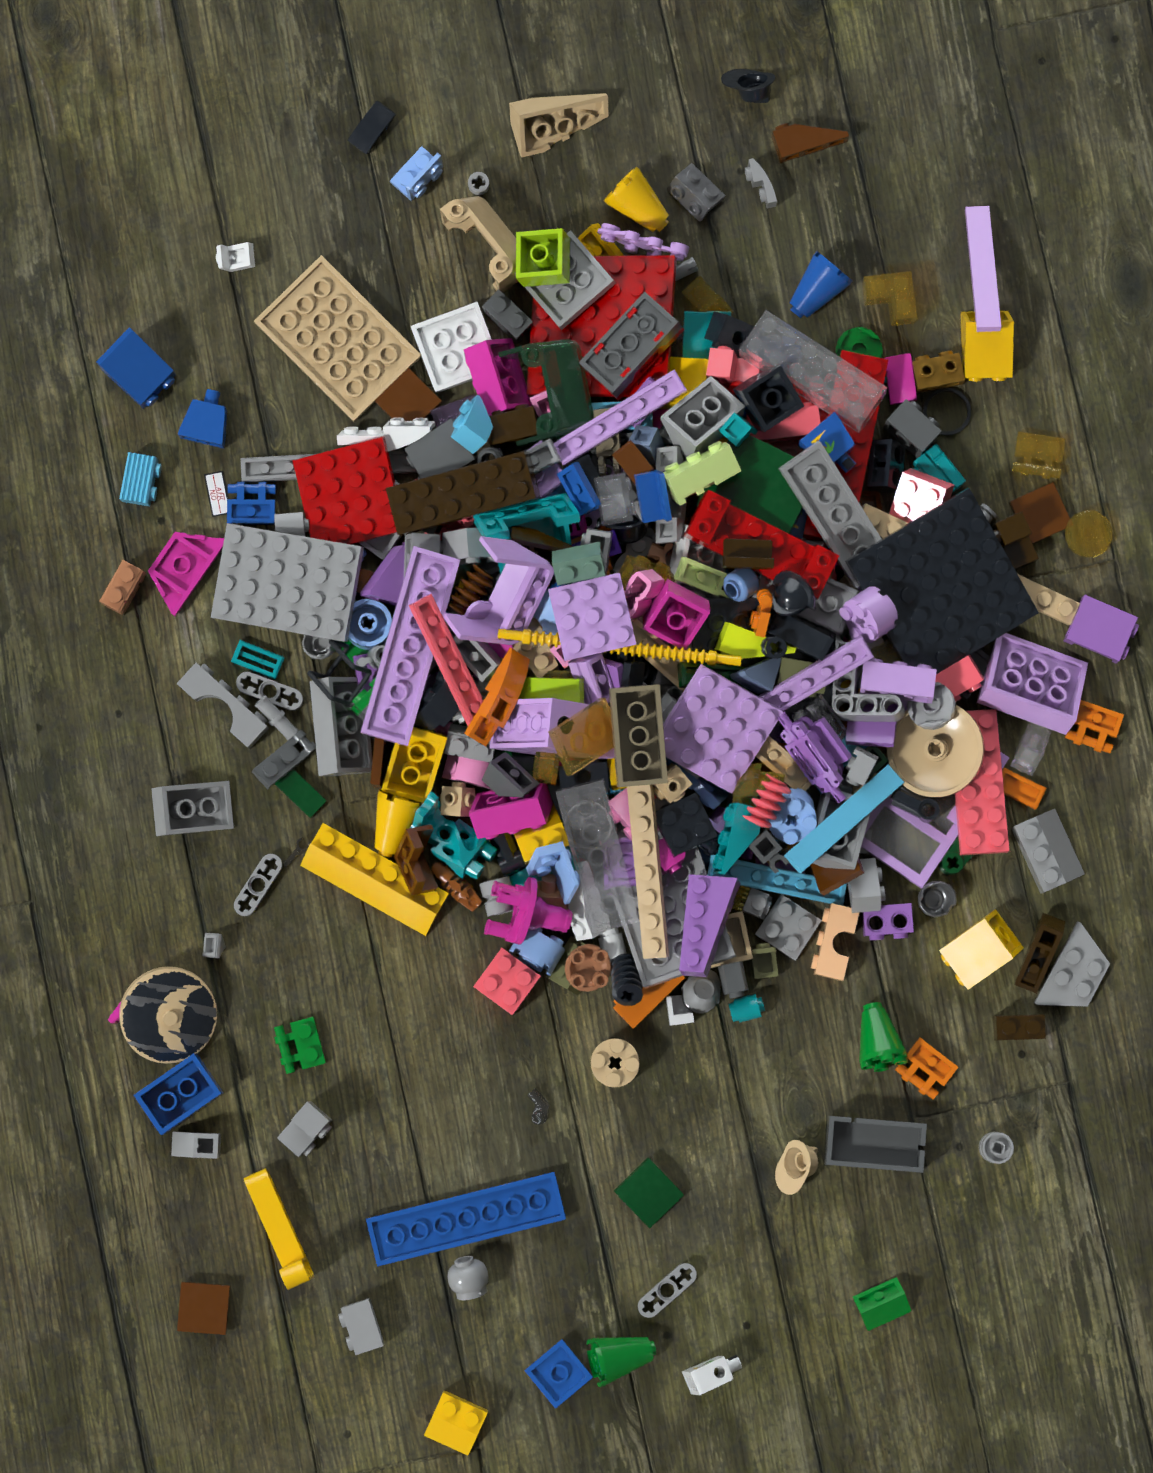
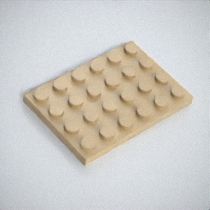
[254,255,422,422]

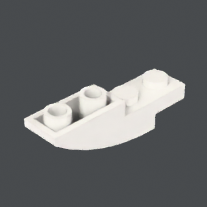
[337,418,435,451]

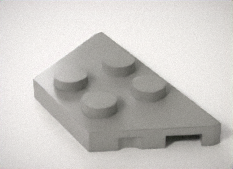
[1034,921,1110,1007]

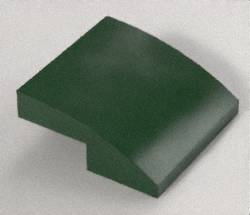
[614,1157,684,1229]

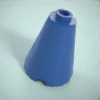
[789,251,853,318]

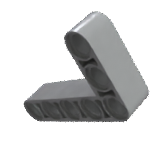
[832,625,905,722]

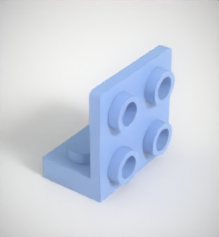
[390,146,443,201]
[526,841,580,905]

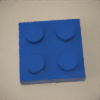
[524,1339,593,1409]

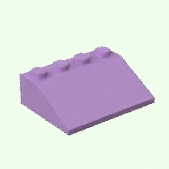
[977,633,1088,735]

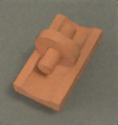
[647,543,673,573]

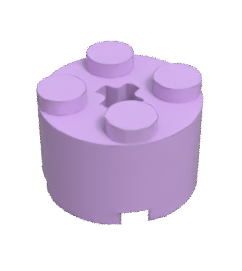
[839,587,898,643]

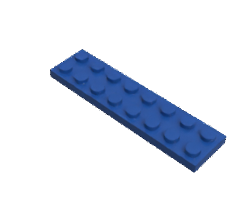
[366,1172,566,1266]

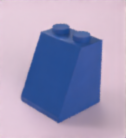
[96,327,176,409]

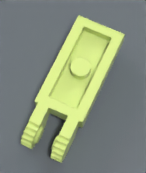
[674,557,729,598]

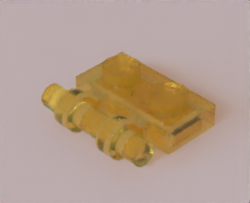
[1012,431,1065,479]

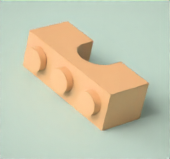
[811,903,859,981]

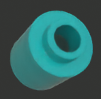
[728,994,765,1023]

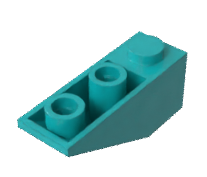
[712,803,761,875]

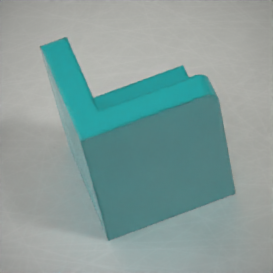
[719,412,758,447]

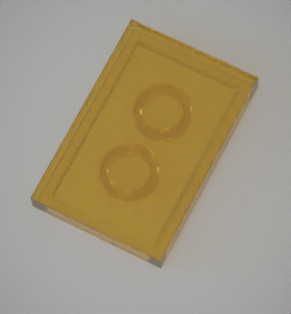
[548,698,614,776]

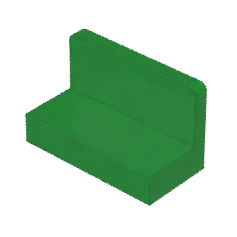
[853,1277,911,1331]

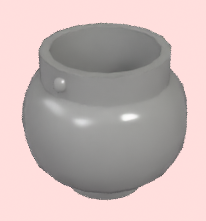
[447,1256,488,1300]

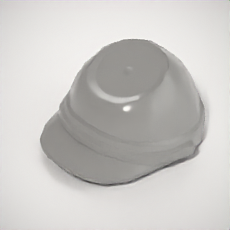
[681,970,721,1014]

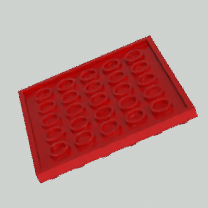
[526,255,677,397]

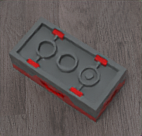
[579,292,684,401]

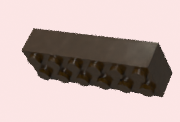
[386,451,541,535]

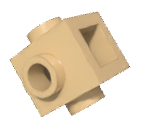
[653,763,692,803]
[440,782,476,817]

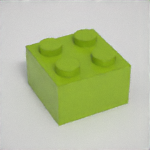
[516,228,570,287]

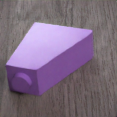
[360,542,405,606]

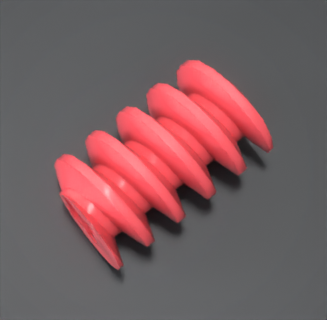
[742,773,791,828]

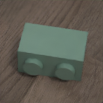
[552,542,605,586]

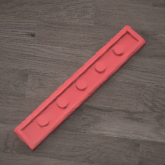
[409,594,484,726]

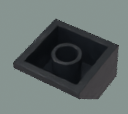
[733,365,804,432]

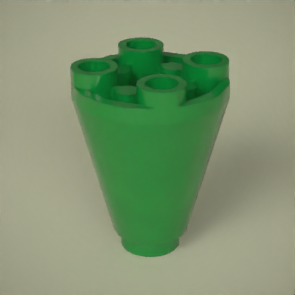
[859,1002,908,1072]

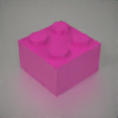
[642,579,710,650]

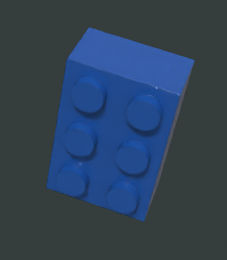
[134,1053,224,1135]

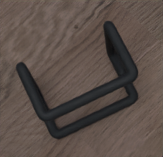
[307,639,372,705]

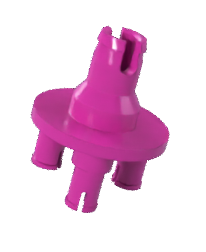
[484,877,573,945]

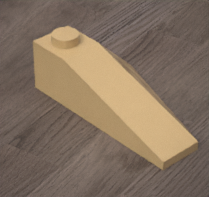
[509,93,609,157]

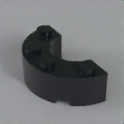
[413,666,477,733]

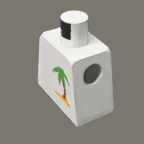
[682,1355,742,1395]

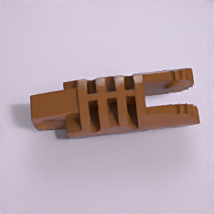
[431,861,483,912]

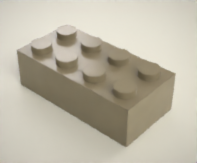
[609,684,668,787]

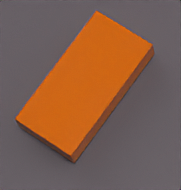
[1002,767,1047,810]

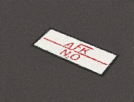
[204,471,228,517]

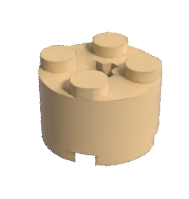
[591,1039,639,1087]

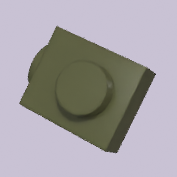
[751,943,778,979]

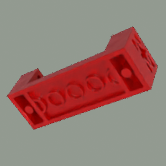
[683,490,840,600]

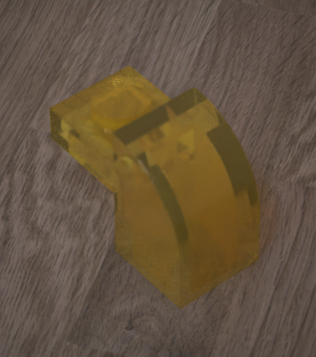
[733,763,785,807]

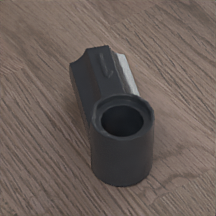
[891,786,939,823]
[490,832,526,877]

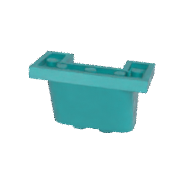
[473,493,580,574]

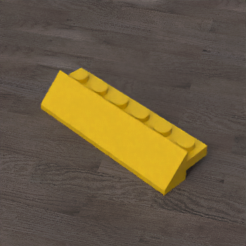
[300,823,449,936]

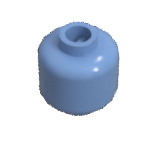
[723,569,759,602]

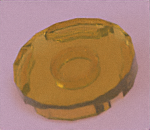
[1065,510,1112,558]

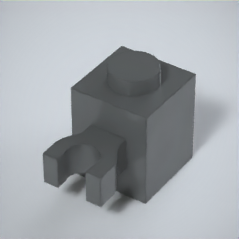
[748,827,789,874]

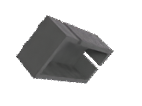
[824,1116,927,1173]

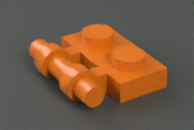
[749,588,773,638]
[1065,700,1124,753]
[895,1037,958,1099]

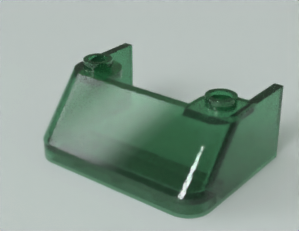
[498,339,594,447]

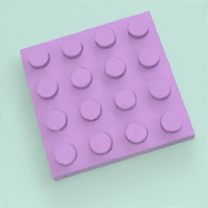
[663,664,783,794]

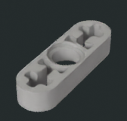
[236,672,303,711]
[234,854,283,916]
[638,1263,696,1318]

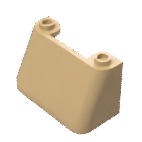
[440,196,518,293]

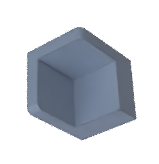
[629,425,665,465]

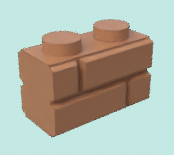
[99,560,147,616]

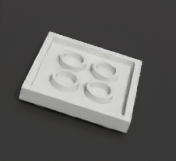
[411,302,492,394]

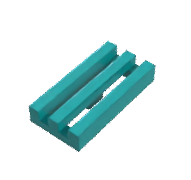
[231,640,285,680]

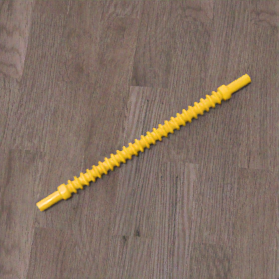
[497,629,742,666]

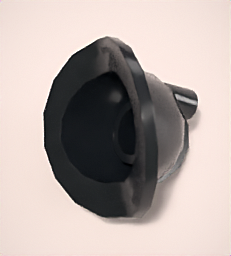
[772,571,816,616]

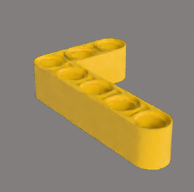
[244,1168,314,1290]

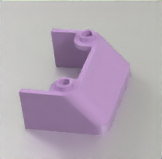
[443,536,554,645]

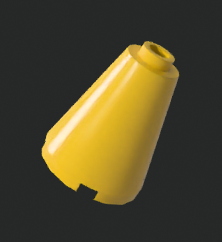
[604,167,669,232]
[375,789,423,857]

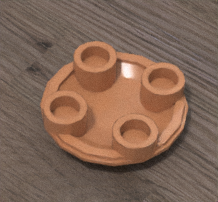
[565,944,611,992]

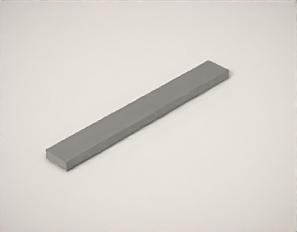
[241,449,418,483]

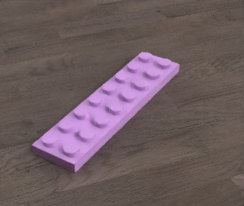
[360,546,460,746]

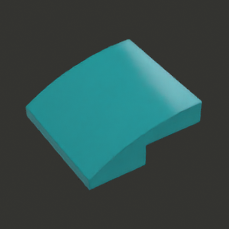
[682,311,731,359]

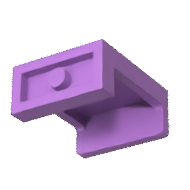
[1063,595,1139,663]

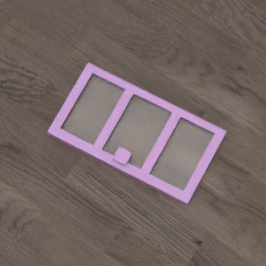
[861,752,1009,889]

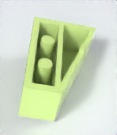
[663,441,741,506]

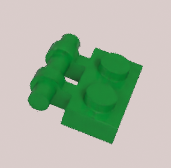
[274,1017,326,1074]

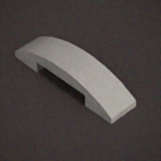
[656,446,686,544]

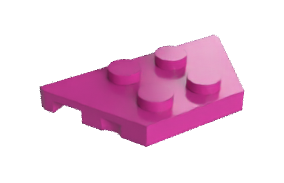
[148,532,224,617]

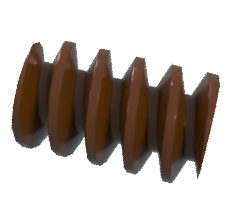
[448,563,495,615]

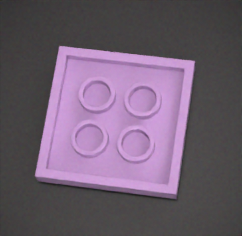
[548,573,636,661]

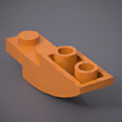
[464,647,530,746]

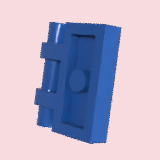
[227,482,276,525]

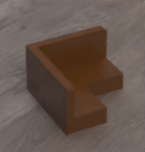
[394,825,438,896]

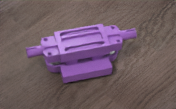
[777,712,852,803]

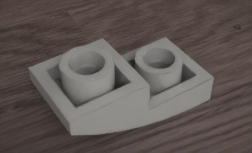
[745,159,777,208]

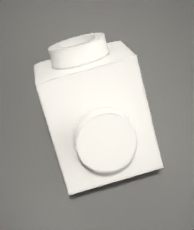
[216,242,255,272]

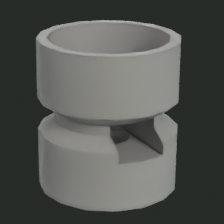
[480,877,513,917]
[979,1132,1014,1164]

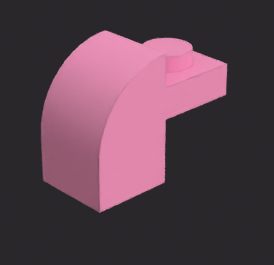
[442,755,491,789]

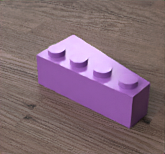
[679,874,741,977]

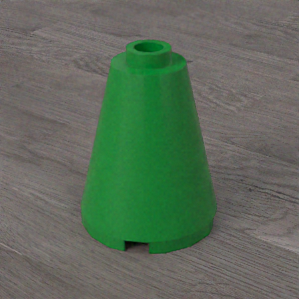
[587,1337,657,1387]

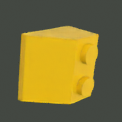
[424,1390,488,1455]

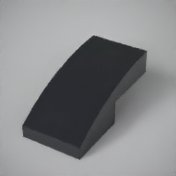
[347,101,397,154]

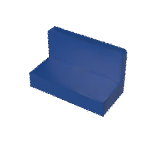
[557,462,601,516]
[634,470,672,523]

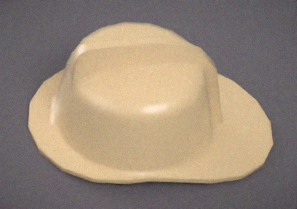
[775,1140,818,1195]

